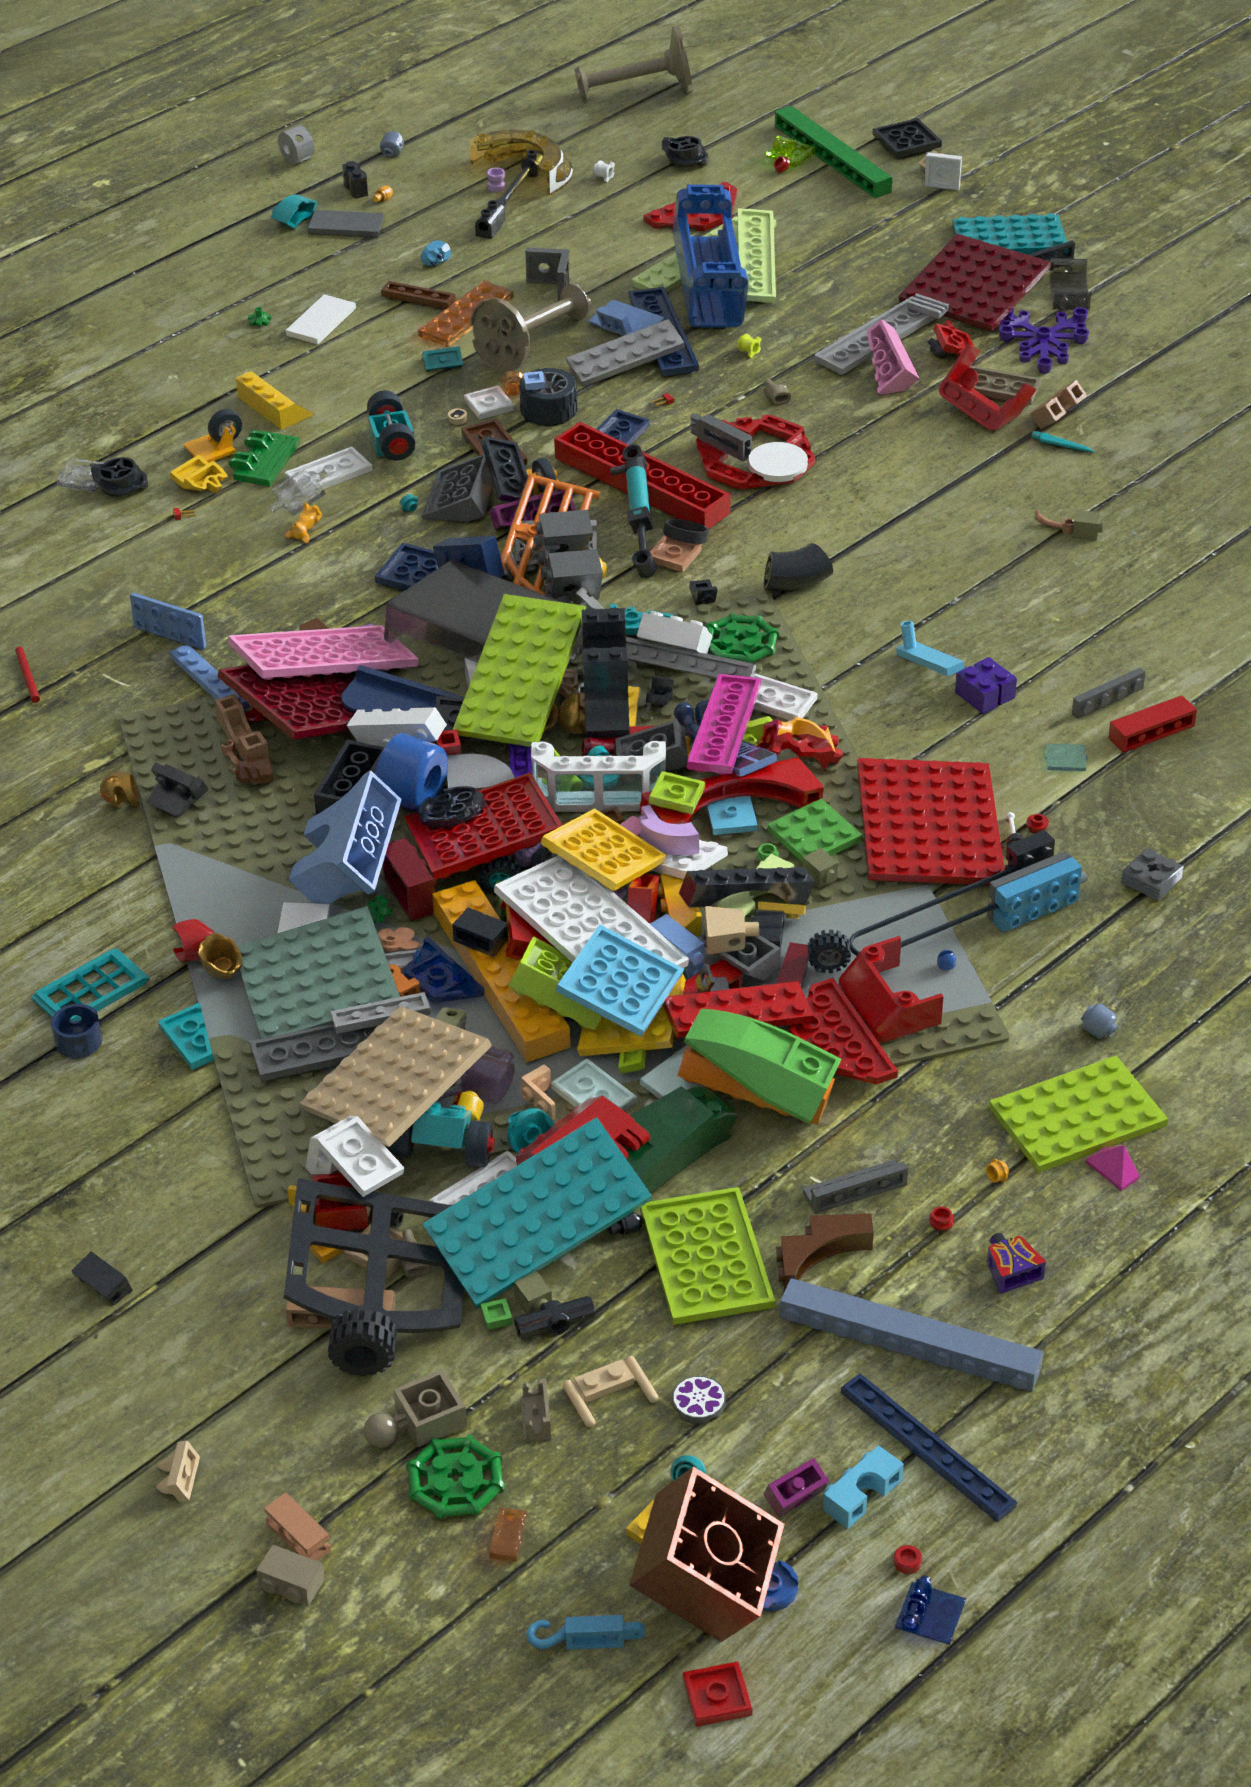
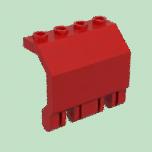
[516,1095,650,1165]

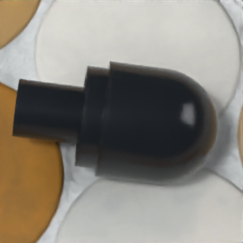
[928,338,948,358]
[608,1212,642,1235]

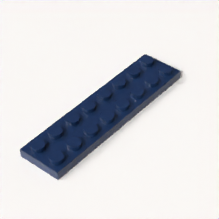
[628,287,699,376]

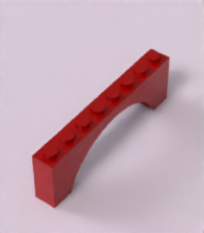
[639,757,824,824]

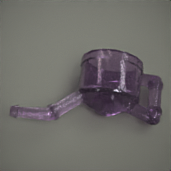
[435,1046,515,1104]

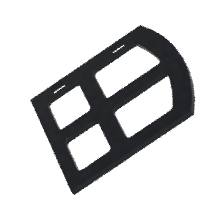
[283,1179,463,1333]

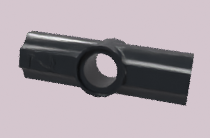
[514,1296,596,1340]

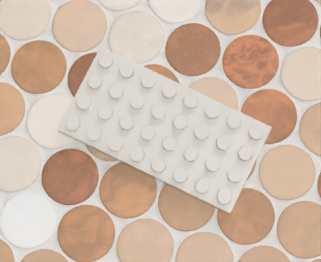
[494,855,689,968]

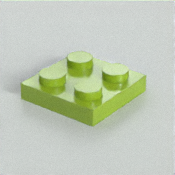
[649,771,705,814]

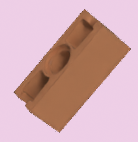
[264,1493,331,1561]

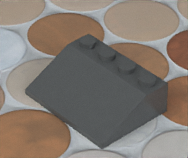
[422,454,494,522]

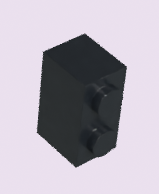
[452,907,509,957]

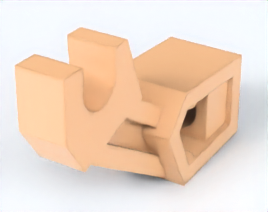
[559,669,585,710]

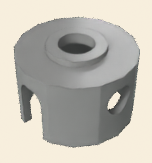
[278,125,315,165]

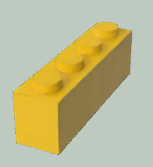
[236,371,313,430]
[658,874,702,937]

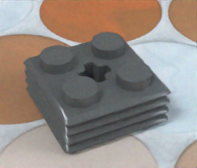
[1121,848,1184,901]

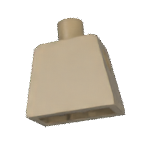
[705,906,759,954]

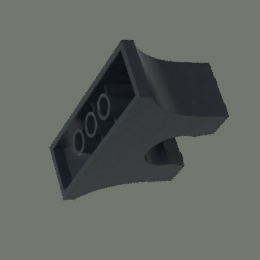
[582,607,630,738]

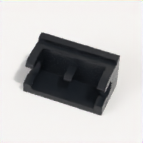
[71,1251,133,1305]

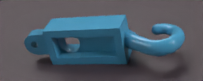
[526,1615,645,1650]

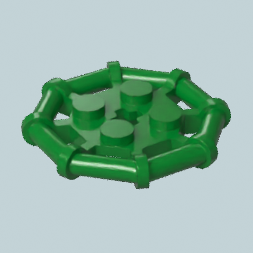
[706,613,779,663]
[406,1435,505,1519]

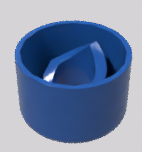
[375,733,448,812]

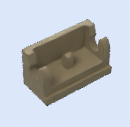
[520,1379,551,1442]

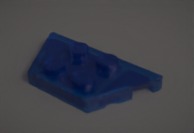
[404,936,484,1004]

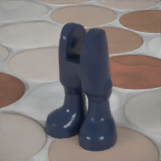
[674,700,709,744]

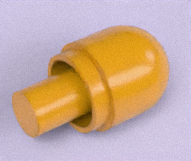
[373,186,393,202]

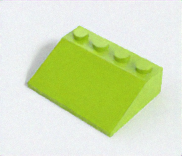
[508,936,602,1030]

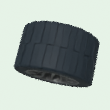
[519,368,577,426]

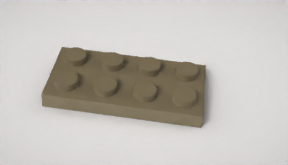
[971,365,1042,405]

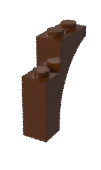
[776,1214,874,1292]

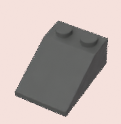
[616,719,688,772]

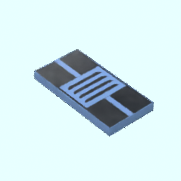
[732,741,777,777]

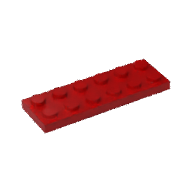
[663,981,814,1038]

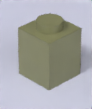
[1073,510,1104,540]
[803,848,838,889]
[514,1271,552,1314]

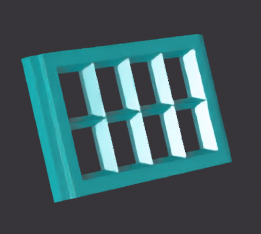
[31,948,150,1021]

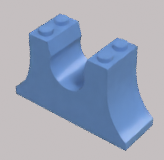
[289,770,401,904]

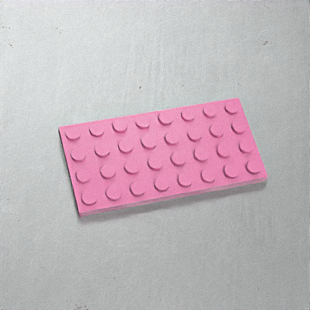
[228,625,419,680]

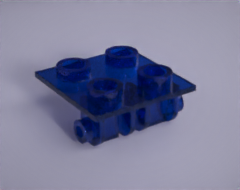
[895,1575,966,1645]

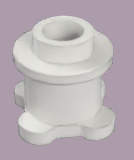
[593,160,615,182]

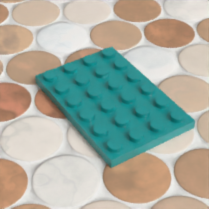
[952,213,1068,255]

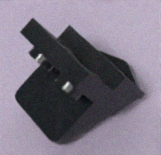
[148,762,208,817]

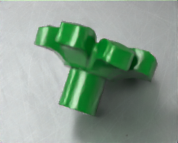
[248,307,272,326]
[368,895,392,924]

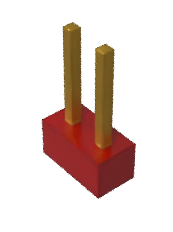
[173,508,195,520]

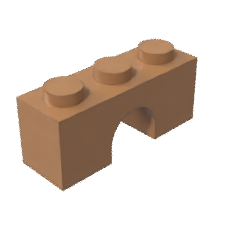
[1030,380,1087,429]

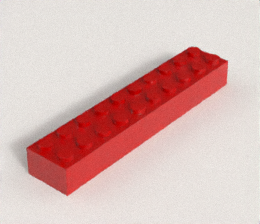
[554,422,731,529]

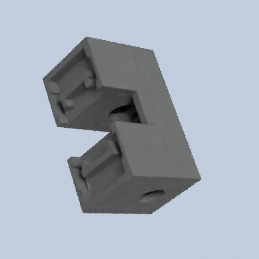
[533,510,603,602]

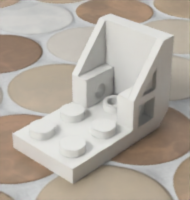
[305,1115,404,1197]

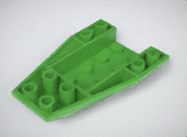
[684,1009,841,1124]

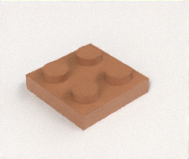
[650,535,702,572]

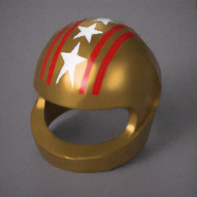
[100,771,139,808]

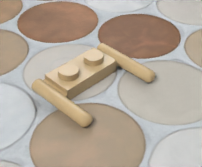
[562,1356,659,1428]

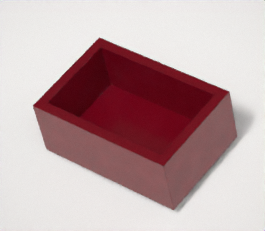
[382,838,437,921]

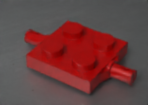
[933,320,974,356]

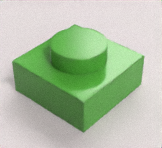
[480,1298,513,1330]

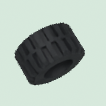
[328,1308,397,1376]

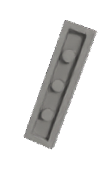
[330,992,430,1034]

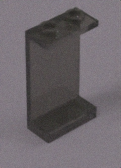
[1049,259,1091,310]

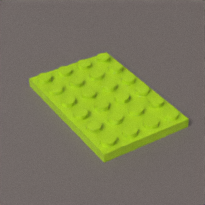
[989,1055,1168,1173]
[640,1187,775,1325]

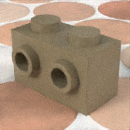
[256,1545,325,1606]

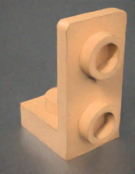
[521,1064,556,1120]

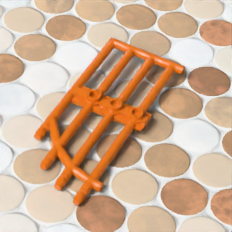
[501,474,600,599]

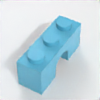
[823,1445,904,1529]

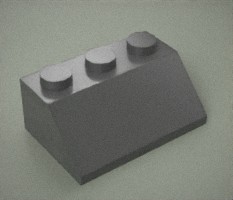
[697,932,781,981]

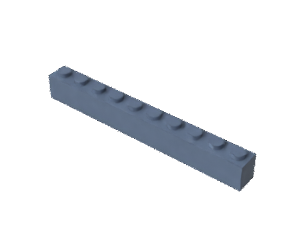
[780,1278,1043,1392]

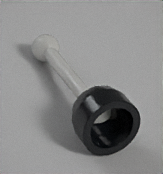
[1006,812,1023,845]

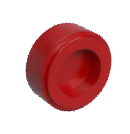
[893,1545,922,1574]

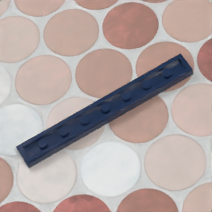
[841,1373,1017,1523]

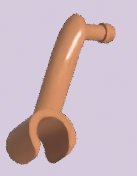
[1035,510,1074,534]
[221,739,242,774]

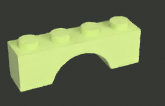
[718,854,794,922]

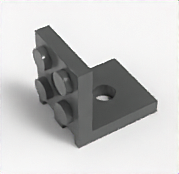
[525,248,570,301]

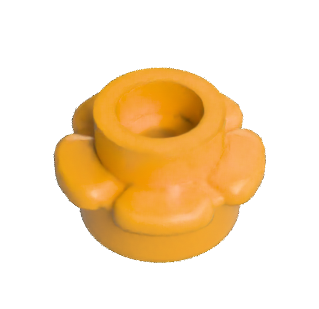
[986,1159,1009,1183]

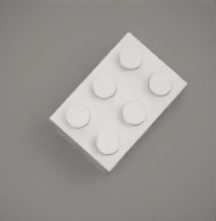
[637,611,712,654]

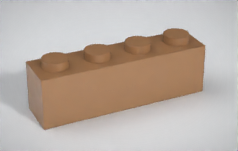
[286,1286,396,1329]

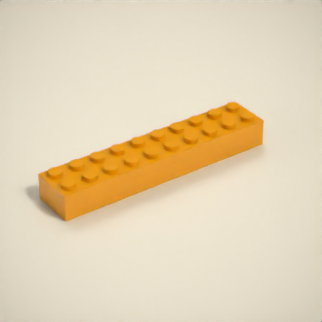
[432,880,570,1063]

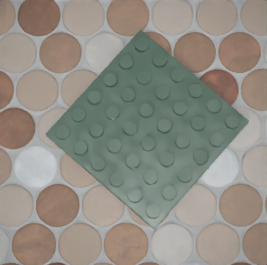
[237,906,400,1039]

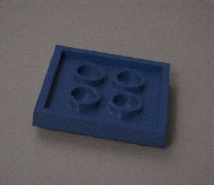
[375,543,442,597]

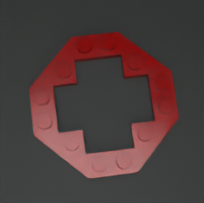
[696,415,815,489]

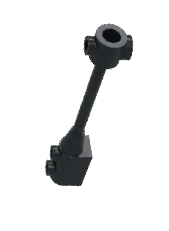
[475,150,544,239]

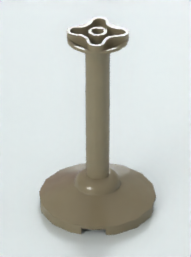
[574,26,692,99]
[470,283,592,372]

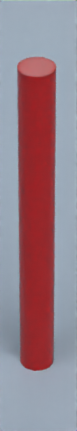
[15,647,40,703]

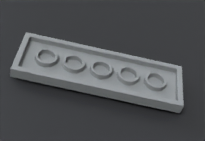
[567,319,685,387]

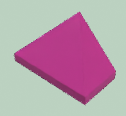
[1085,1145,1140,1191]

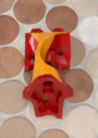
[756,717,843,769]

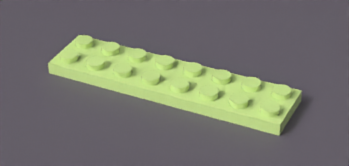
[737,208,776,303]

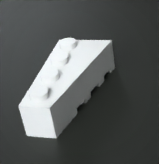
[347,707,447,747]

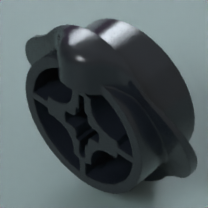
[662,136,708,167]
[91,457,148,496]

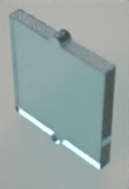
[1044,744,1088,771]

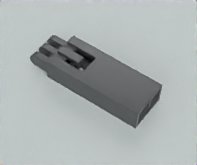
[691,414,752,462]

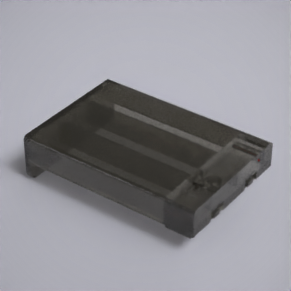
[384,560,583,663]

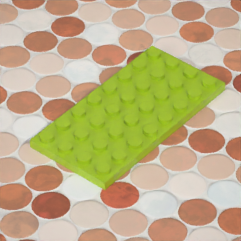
[453,594,586,747]

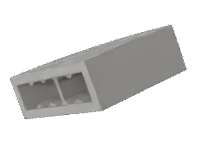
[447,754,514,791]

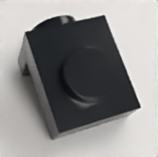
[689,579,718,605]
[646,676,674,707]

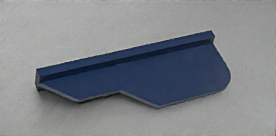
[341,665,465,713]

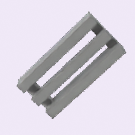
[907,293,949,319]

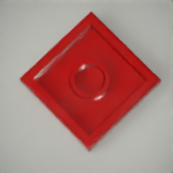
[682,1661,753,1727]

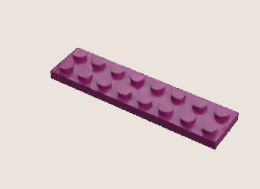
[687,674,761,775]

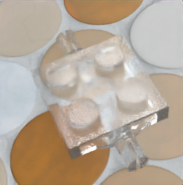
[268,468,328,516]

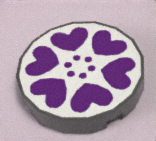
[673,1376,725,1424]

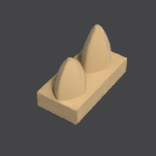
[156,1440,200,1502]

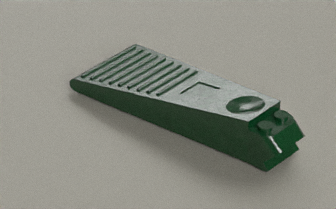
[551,1086,737,1263]

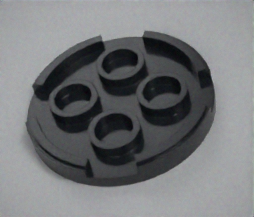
[418,786,485,828]

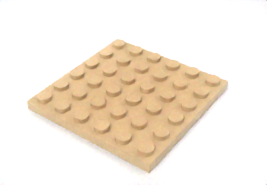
[300,1006,492,1147]

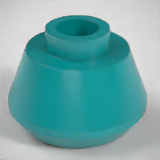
[670,1455,706,1481]

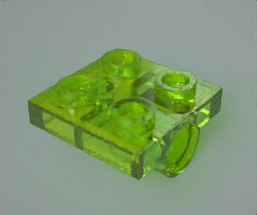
[767,135,815,168]

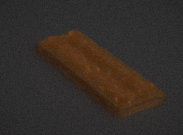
[418,281,514,347]

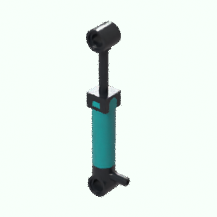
[610,444,657,578]

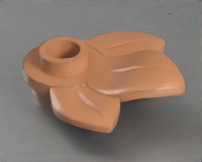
[378,927,420,953]

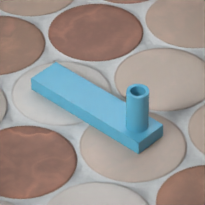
[896,621,965,676]

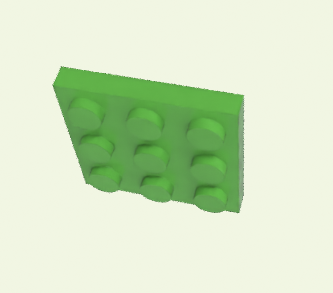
[767,799,862,863]

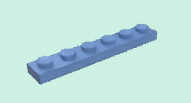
[170,645,250,709]

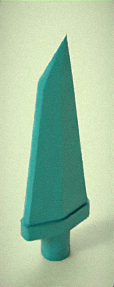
[1031,431,1096,453]

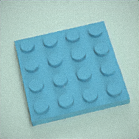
[556,924,684,1037]

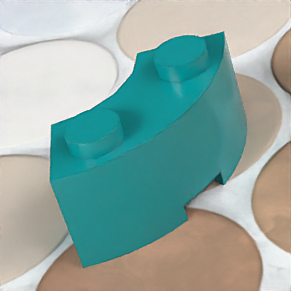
[270,194,318,229]

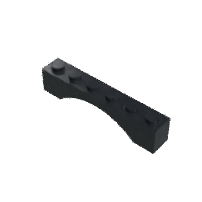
[679,867,815,908]

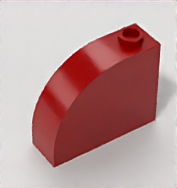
[628,874,659,924]

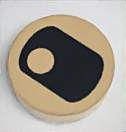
[448,409,467,425]

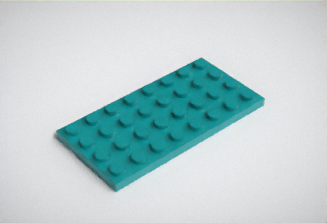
[423,1117,653,1308]

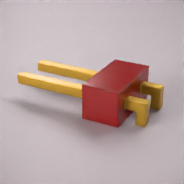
[652,393,676,406]

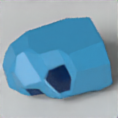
[421,240,451,266]

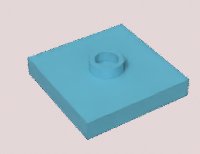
[706,796,758,835]

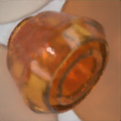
[501,371,523,396]

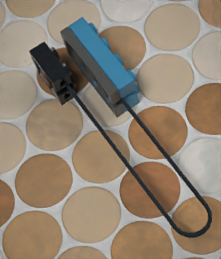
[849,830,1088,956]

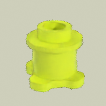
[737,334,761,358]

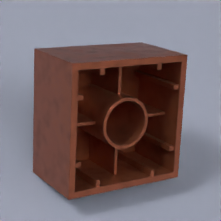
[629,1467,784,1642]

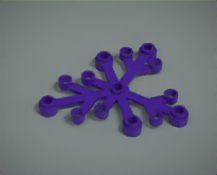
[999,307,1089,374]

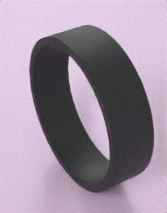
[663,519,709,544]

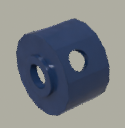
[51,1004,103,1058]

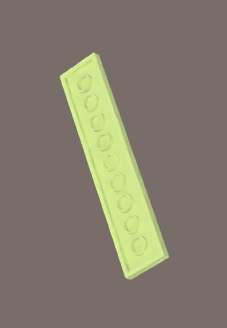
[631,208,776,293]

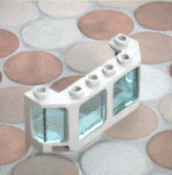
[531,741,666,812]

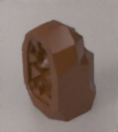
[235,757,273,785]

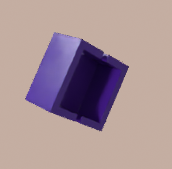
[955,657,1017,714]

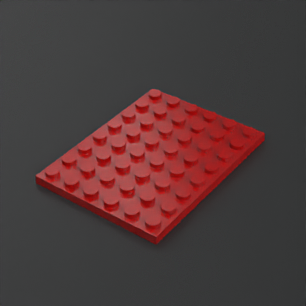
[857,758,1005,885]

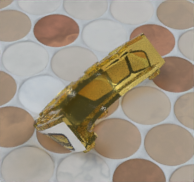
[470,129,573,196]

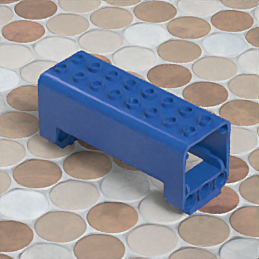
[673,184,749,328]

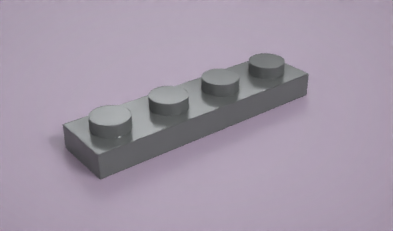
[1072,668,1146,719]

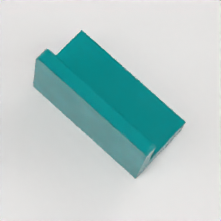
[421,346,463,371]

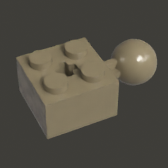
[364,1369,467,1448]

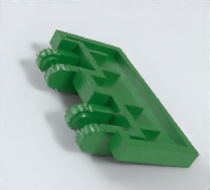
[228,430,300,487]

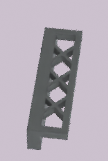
[803,1160,908,1214]

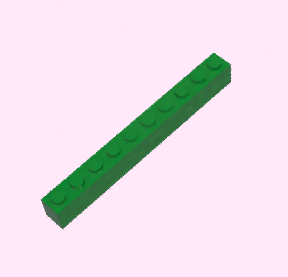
[775,106,893,198]

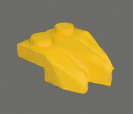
[170,455,228,493]

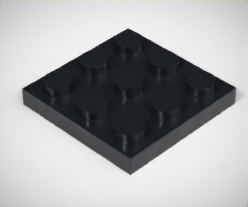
[872,118,942,158]

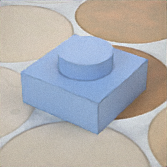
[523,371,545,390]

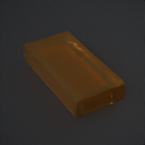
[489,1507,527,1562]

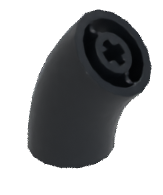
[763,543,834,591]

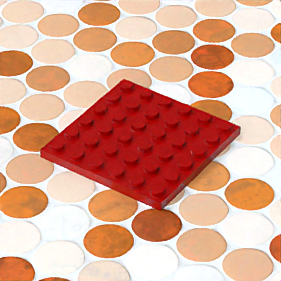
[404,772,563,880]

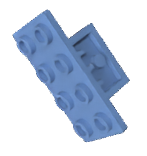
[589,300,664,336]
[130,593,206,650]

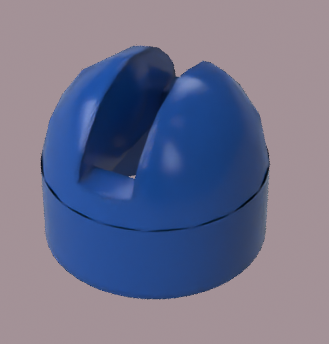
[937,949,956,970]

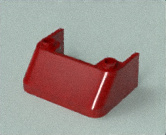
[939,344,1037,431]
[838,936,944,1042]

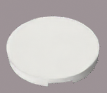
[749,442,808,482]

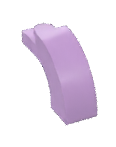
[639,805,700,855]

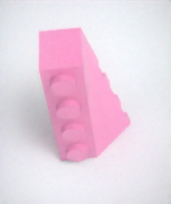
[867,319,919,395]

